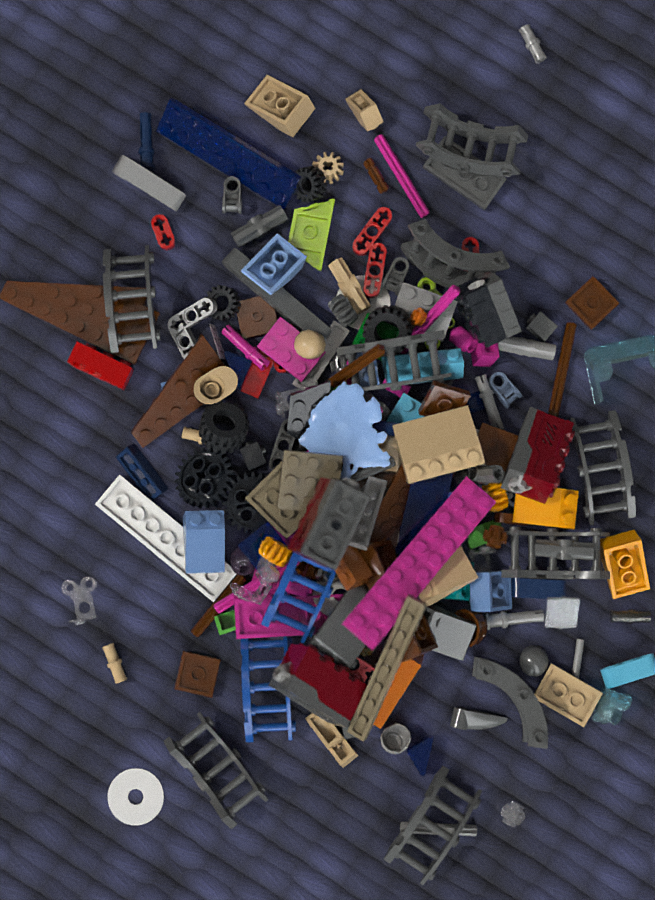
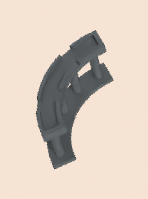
[416,103,528,177]
[400,219,510,288]
[103,245,161,353]
[336,330,452,391]
[570,410,636,525]
[501,527,610,579]
[472,657,548,749]
[163,712,268,830]
[383,766,482,885]

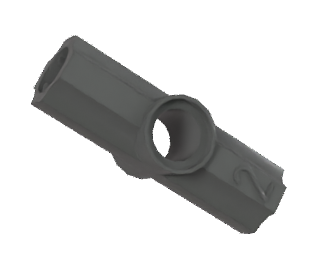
[231,205,288,248]
[453,465,505,486]
[535,539,595,560]

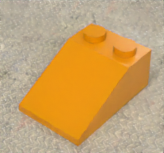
[513,488,579,529]
[600,530,650,599]

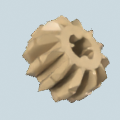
[313,152,344,184]

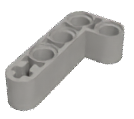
[111,155,186,212]

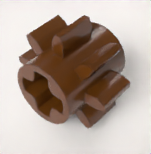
[483,525,508,549]

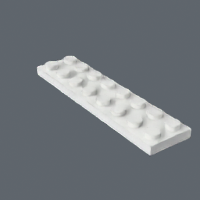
[95,475,238,602]

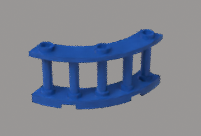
[261,552,336,643]
[241,636,296,742]

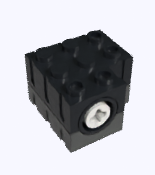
[456,272,522,348]

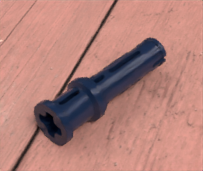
[138,112,155,171]

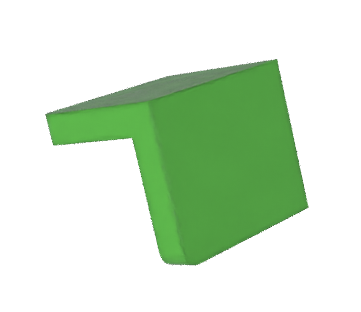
[214,610,235,635]

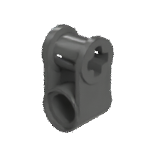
[222,176,242,214]
[381,257,409,296]

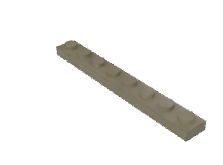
[347,594,427,742]

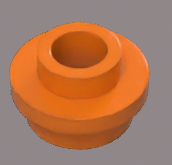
[410,307,427,326]

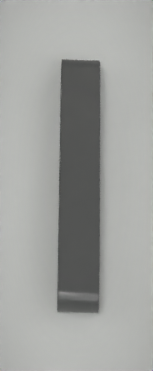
[221,248,332,340]

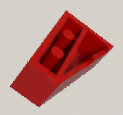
[67,341,134,391]

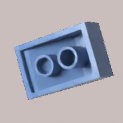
[183,510,225,574]

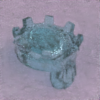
[592,686,632,725]

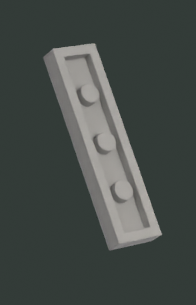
[292,321,350,391]
[348,476,387,551]

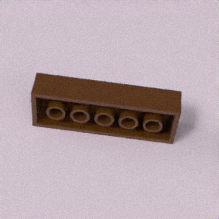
[359,540,438,662]

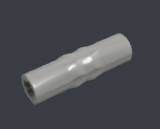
[498,336,556,361]

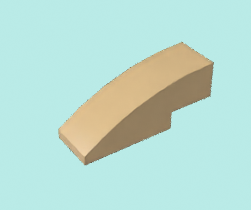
[305,713,359,768]

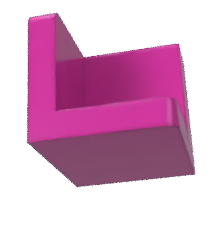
[471,343,500,367]

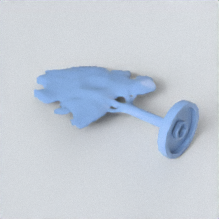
[299,382,390,480]

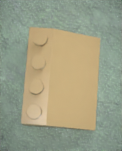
[392,405,485,484]

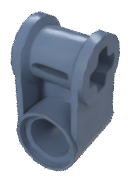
[488,372,522,409]

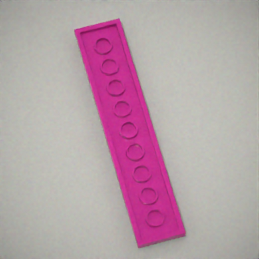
[342,476,496,650]

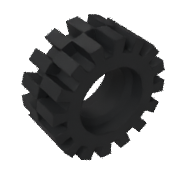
[291,166,327,202]
[204,285,241,321]

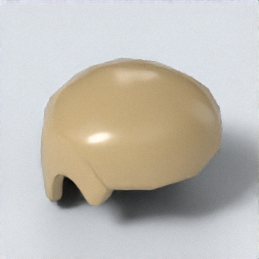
[294,330,326,359]

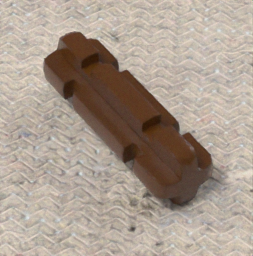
[364,158,389,194]

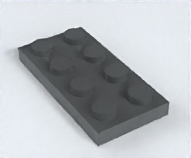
[423,136,507,211]

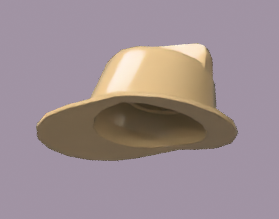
[194,366,238,404]

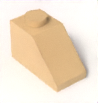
[345,90,384,131]

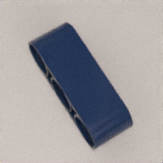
[511,578,566,600]

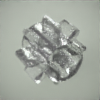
[501,801,525,827]

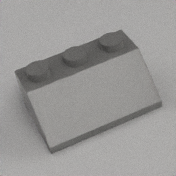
[389,282,458,342]

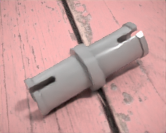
[519,24,547,63]

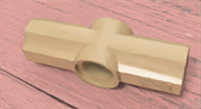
[328,257,371,315]

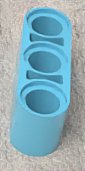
[600,653,655,689]

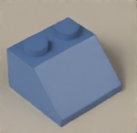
[469,570,512,612]

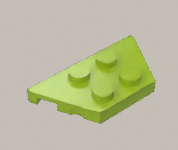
[288,199,335,271]

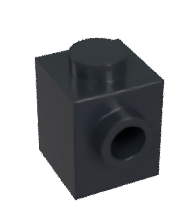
[240,440,267,471]

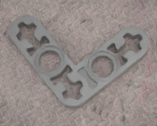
[167,298,217,359]

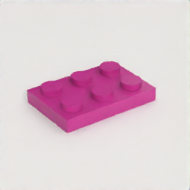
[257,317,326,383]

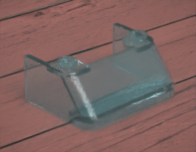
[584,335,655,405]

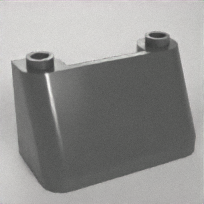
[308,585,370,670]

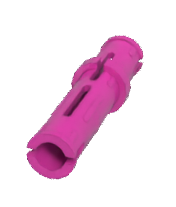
[222,325,270,371]

